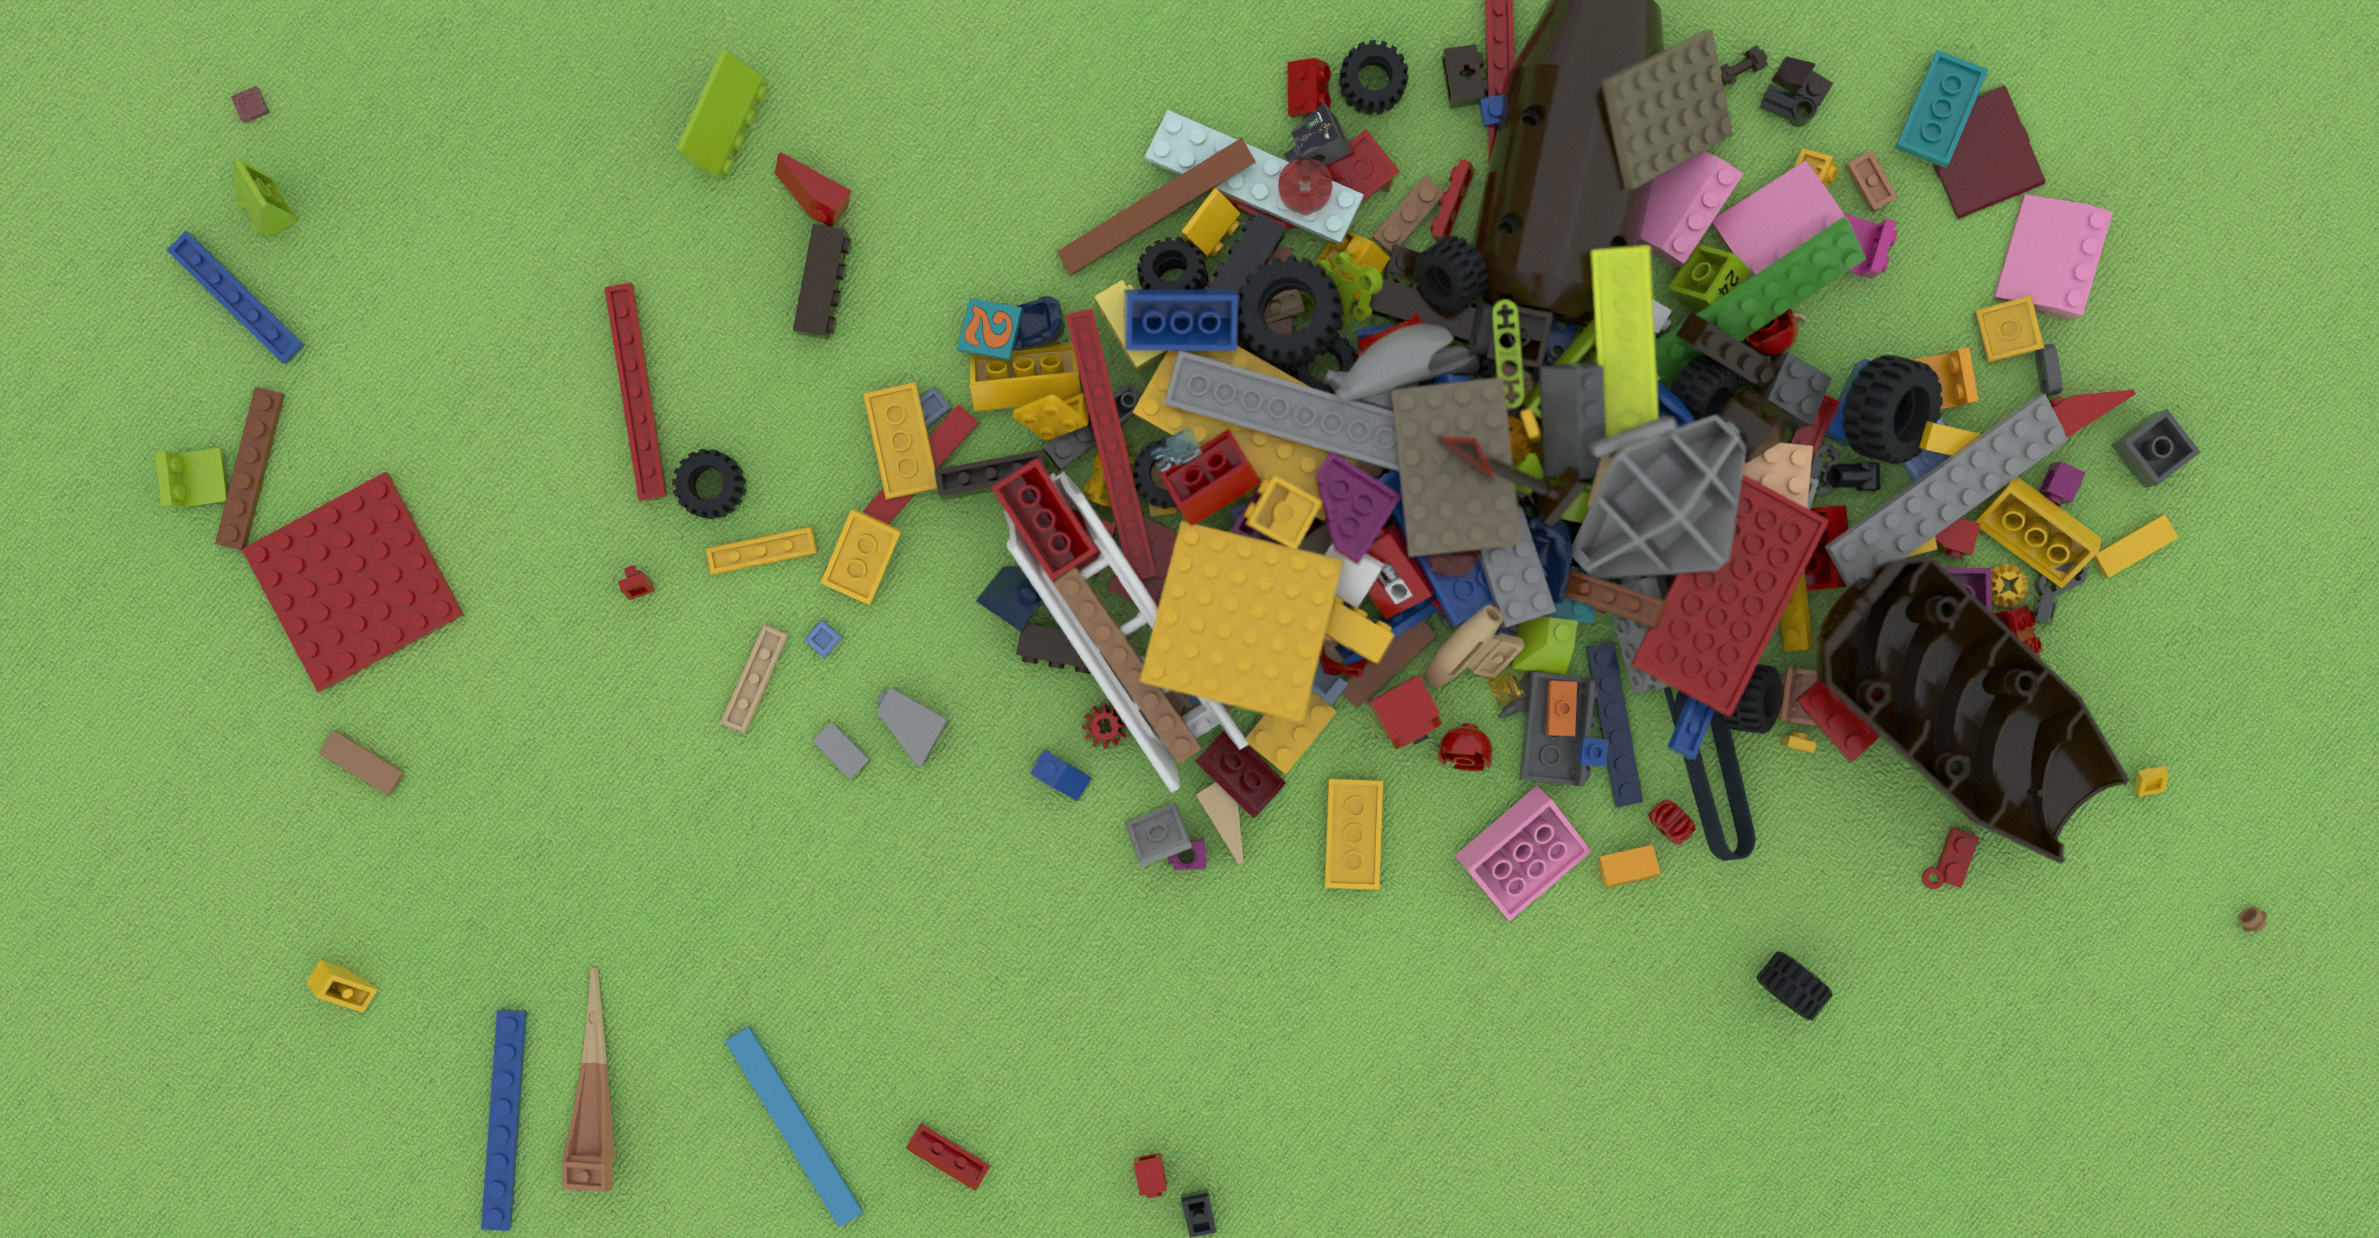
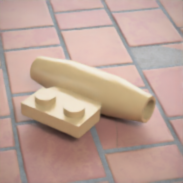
[1425,606,1525,687]

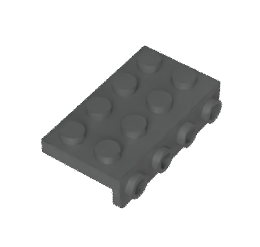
[1519,672,1598,787]

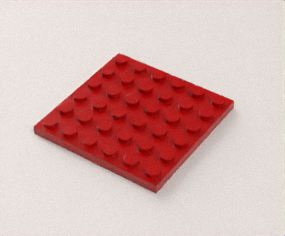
[242,472,464,692]

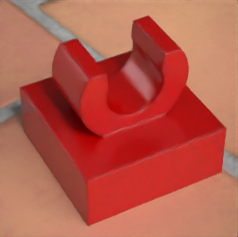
[618,565,655,600]

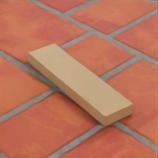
[720,624,790,734]

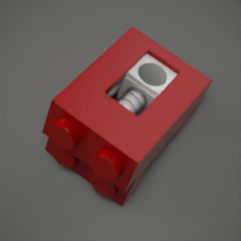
[1366,523,1433,620]

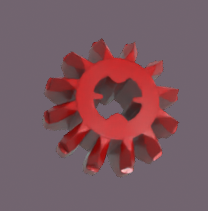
[1082,703,1127,749]
[1649,799,1696,845]

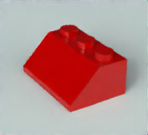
[1159,429,1262,526]
[1804,505,1848,591]

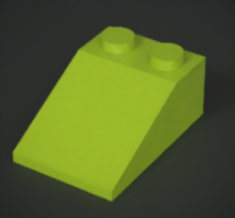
[233,158,299,238]

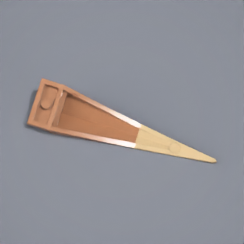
[562,967,616,1192]

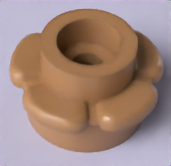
[2239,907,2267,932]

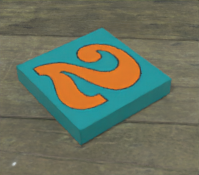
[957,298,1023,362]

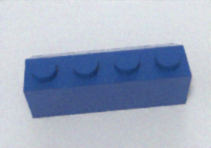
[1124,289,1238,350]

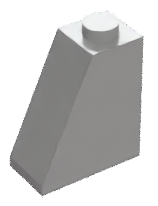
[876,688,950,767]

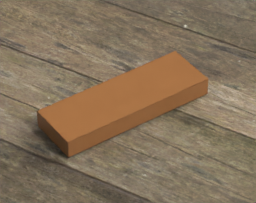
[319,730,405,795]

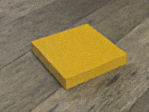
[1975,295,2045,363]

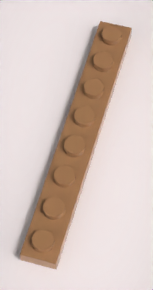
[1053,566,1202,763]

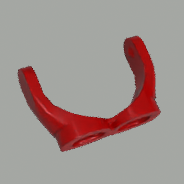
[1319,642,1368,678]

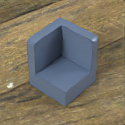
[1311,665,1348,705]

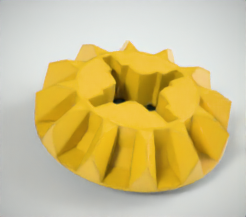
[1991,564,2029,607]

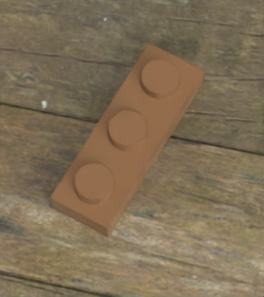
[1372,175,1444,254]

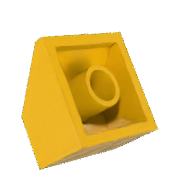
[1181,188,1241,260]

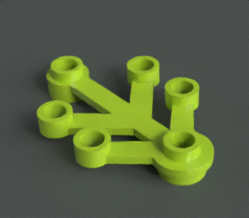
[1301,252,1383,328]

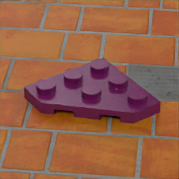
[1315,452,1401,565]

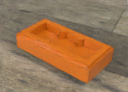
[1546,680,1577,736]

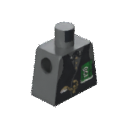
[1284,103,1352,170]

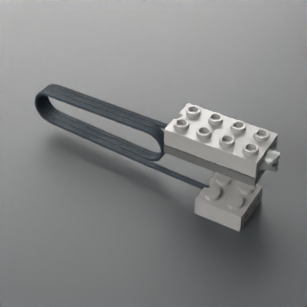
[1611,574,1756,861]

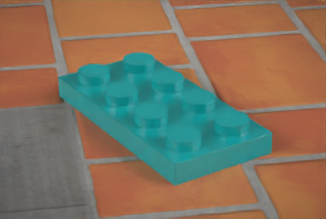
[1895,50,1988,168]

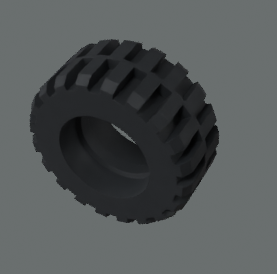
[1237,256,1343,367]
[1842,355,1943,464]

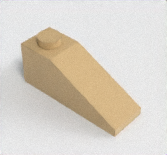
[1196,782,1243,864]

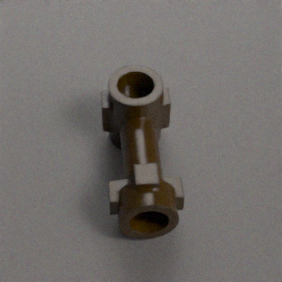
[1720,46,1768,86]

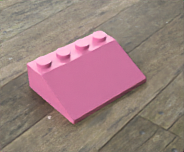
[1639,151,1744,269]
[1712,160,1846,280]
[1993,194,2113,321]
[1454,786,1592,922]

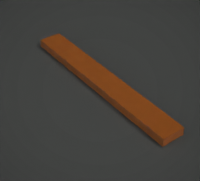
[1057,138,1256,276]

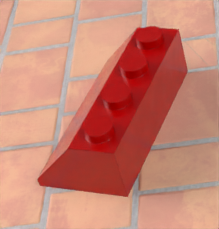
[991,458,1098,581]

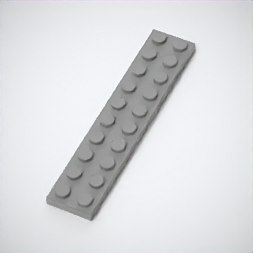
[1164,350,1400,472]
[1825,394,2069,588]

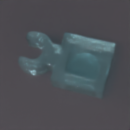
[1150,427,1203,471]

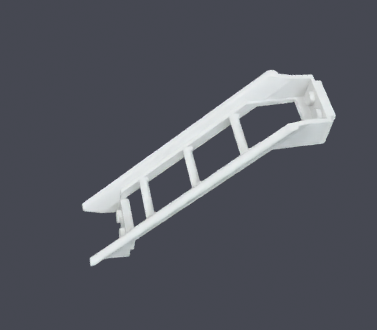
[1004,472,1248,793]

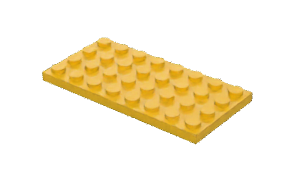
[1132,346,1358,522]

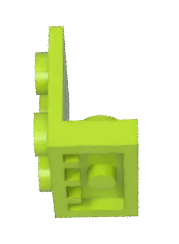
[154,448,228,509]

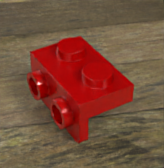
[1287,58,1331,118]

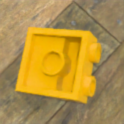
[1244,475,1322,551]

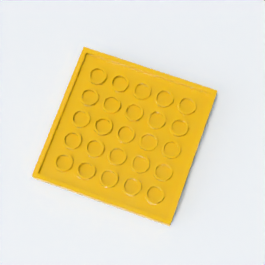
[1139,521,1343,723]

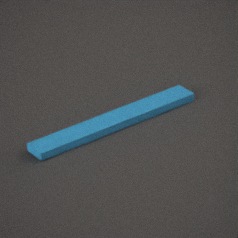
[725,1026,863,1227]

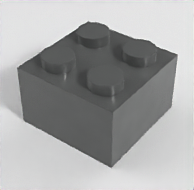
[1756,352,1832,430]
[2112,409,2200,488]

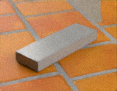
[1588,415,1677,458]

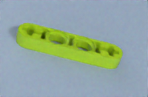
[1493,300,1524,409]

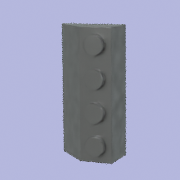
[1539,361,1606,479]

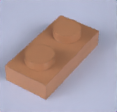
[1845,150,1898,212]

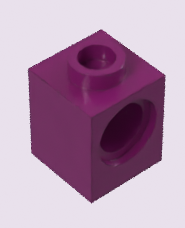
[2038,461,2085,506]
[1168,839,1207,870]

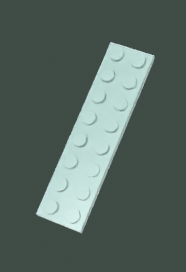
[1145,110,1364,246]

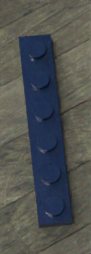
[1585,642,1643,807]

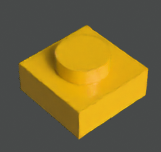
[1781,731,1817,753]
[2134,766,2169,797]

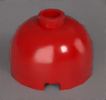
[1744,308,1798,357]
[1437,723,1492,772]

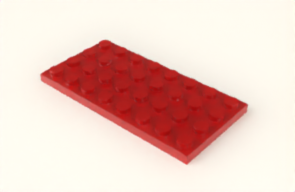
[1630,474,1829,717]

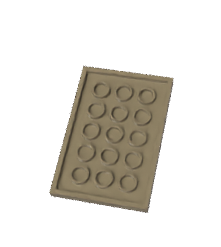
[1602,29,1733,189]
[1391,377,1521,557]

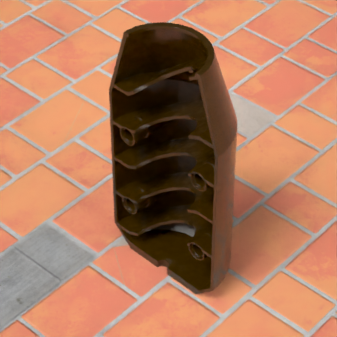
[1472,0,1664,328]
[1816,557,2130,864]

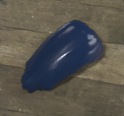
[1014,296,1065,350]
[1526,516,1572,604]

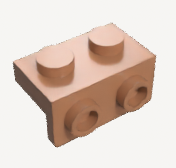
[1778,667,1818,726]

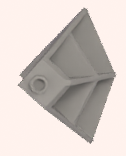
[1572,414,1747,579]

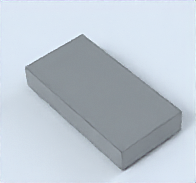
[812,721,870,779]

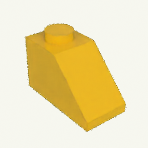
[306,959,378,1013]

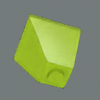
[1511,617,1578,675]

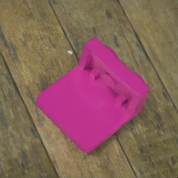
[1843,213,1897,279]

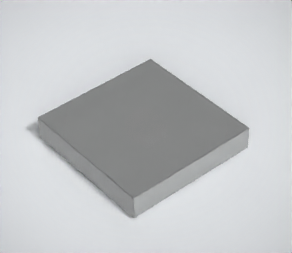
[1125,803,1192,868]

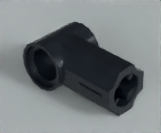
[1759,85,1817,127]
[1827,462,1881,491]

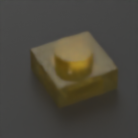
[1487,670,1524,706]

